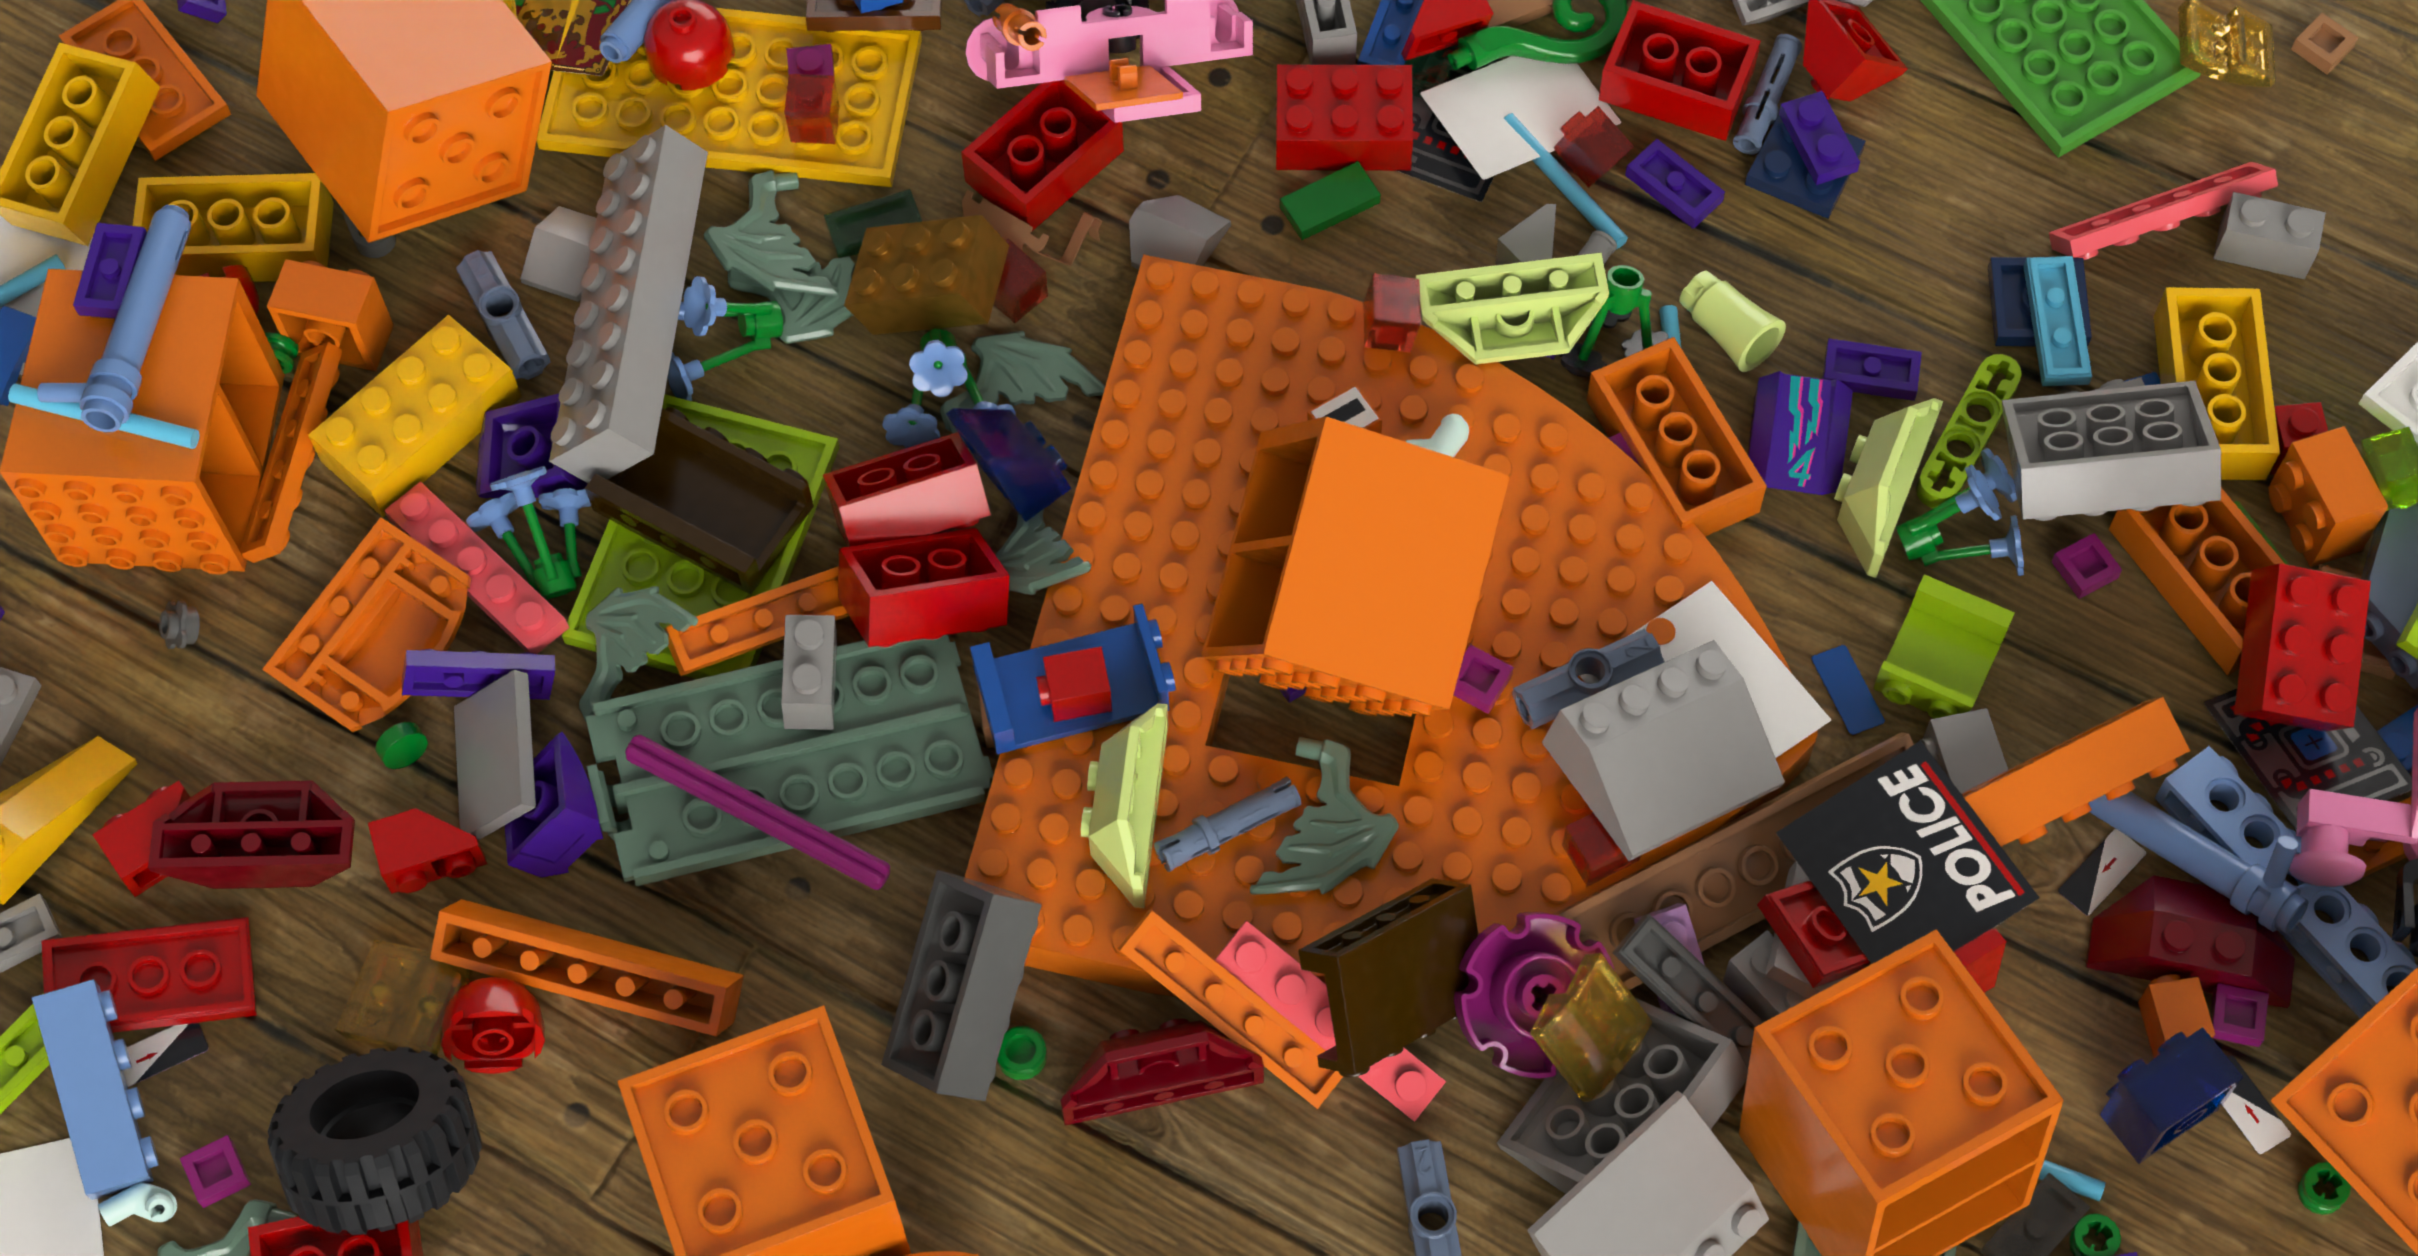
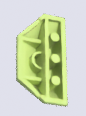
[1415,253,1609,365]
[1834,398,1943,578]
[1081,703,1169,908]

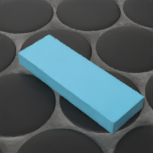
[2023,256,2092,386]

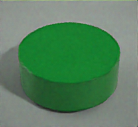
[375,722,428,769]
[997,1026,1047,1080]

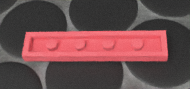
[2049,162,2278,260]
[384,481,570,654]
[1214,920,1446,1122]

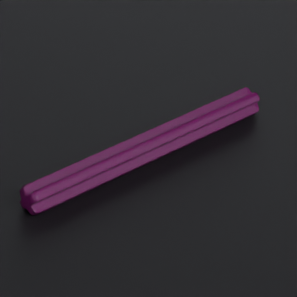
[625,735,891,890]

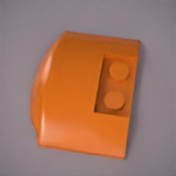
[262,517,471,732]

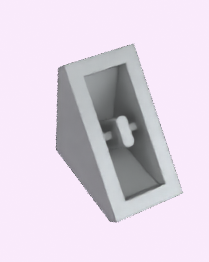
[1495,204,1556,265]

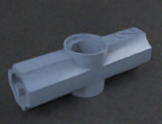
[456,250,551,380]
[1512,629,1664,729]
[1397,1139,1462,1256]

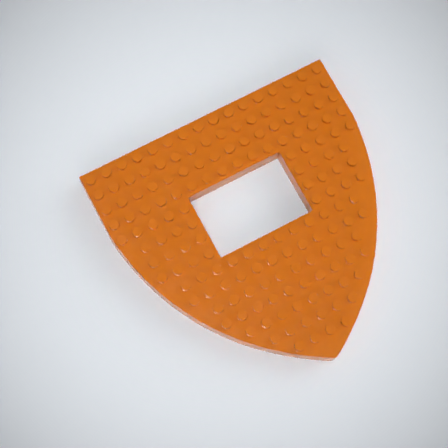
[965,254,1818,997]

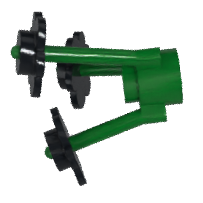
[1558,265,1669,377]

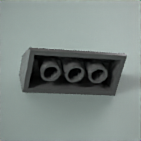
[881,870,1042,1101]

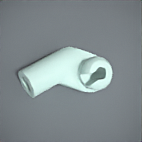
[1406,414,1469,457]
[98,1182,177,1227]

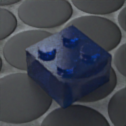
[2100,1027,2243,1164]

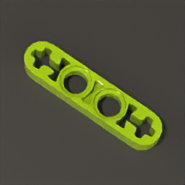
[1916,354,2022,508]

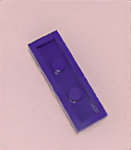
[401,649,556,700]

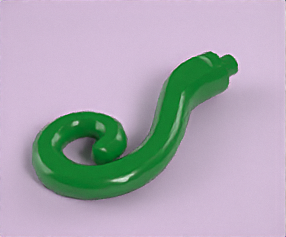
[1448,0,1628,70]

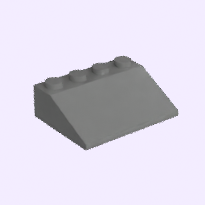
[2002,381,2221,521]
[1542,640,1785,861]
[1497,993,1748,1194]
[1527,1091,1769,1256]

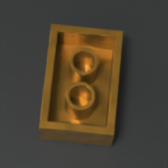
[844,215,1009,335]

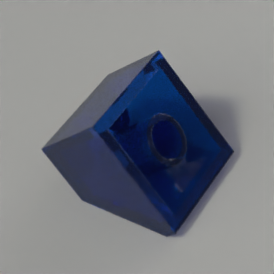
[946,408,1072,522]

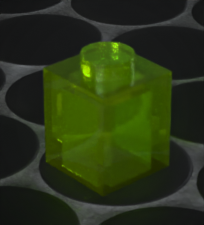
[2361,427,2418,511]

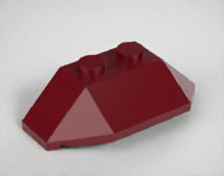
[148,780,355,889]
[2085,875,2295,1008]
[1060,1019,1264,1125]

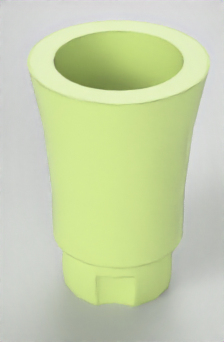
[1679,270,1786,372]

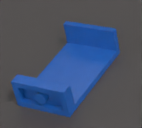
[970,603,1176,754]

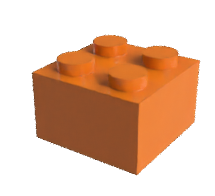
[267,259,394,371]
[2268,426,2389,567]

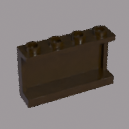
[585,407,814,594]
[1298,878,1478,1077]

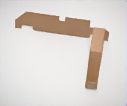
[962,189,1102,266]

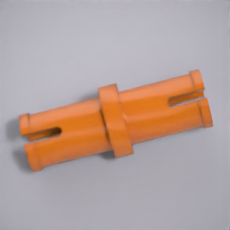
[992,3,1047,51]

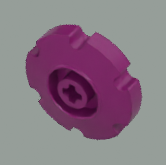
[1454,912,1618,1078]

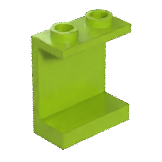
[1873,574,2015,719]

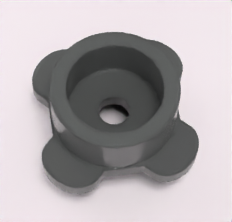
[159,601,200,649]

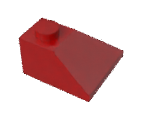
[1803,0,1908,102]

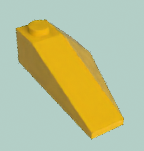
[0,736,137,905]

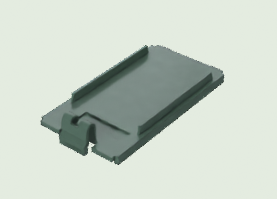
[585,635,994,886]

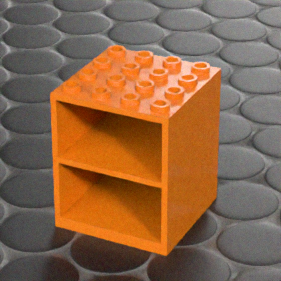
[256,0,552,243]
[0,269,285,575]
[1201,416,1510,717]
[1739,929,2064,1256]
[2270,967,2418,1255]
[617,1005,911,1256]

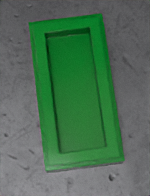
[1280,161,1381,240]

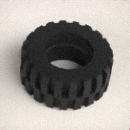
[268,1047,482,1235]

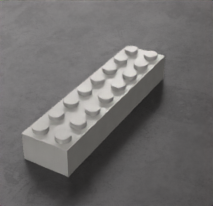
[549,125,708,483]

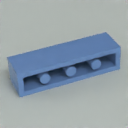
[32,979,159,1200]

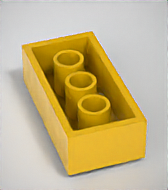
[0,42,160,246]
[133,173,334,282]
[2154,287,2280,480]
[308,314,522,517]

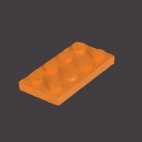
[59,0,231,161]

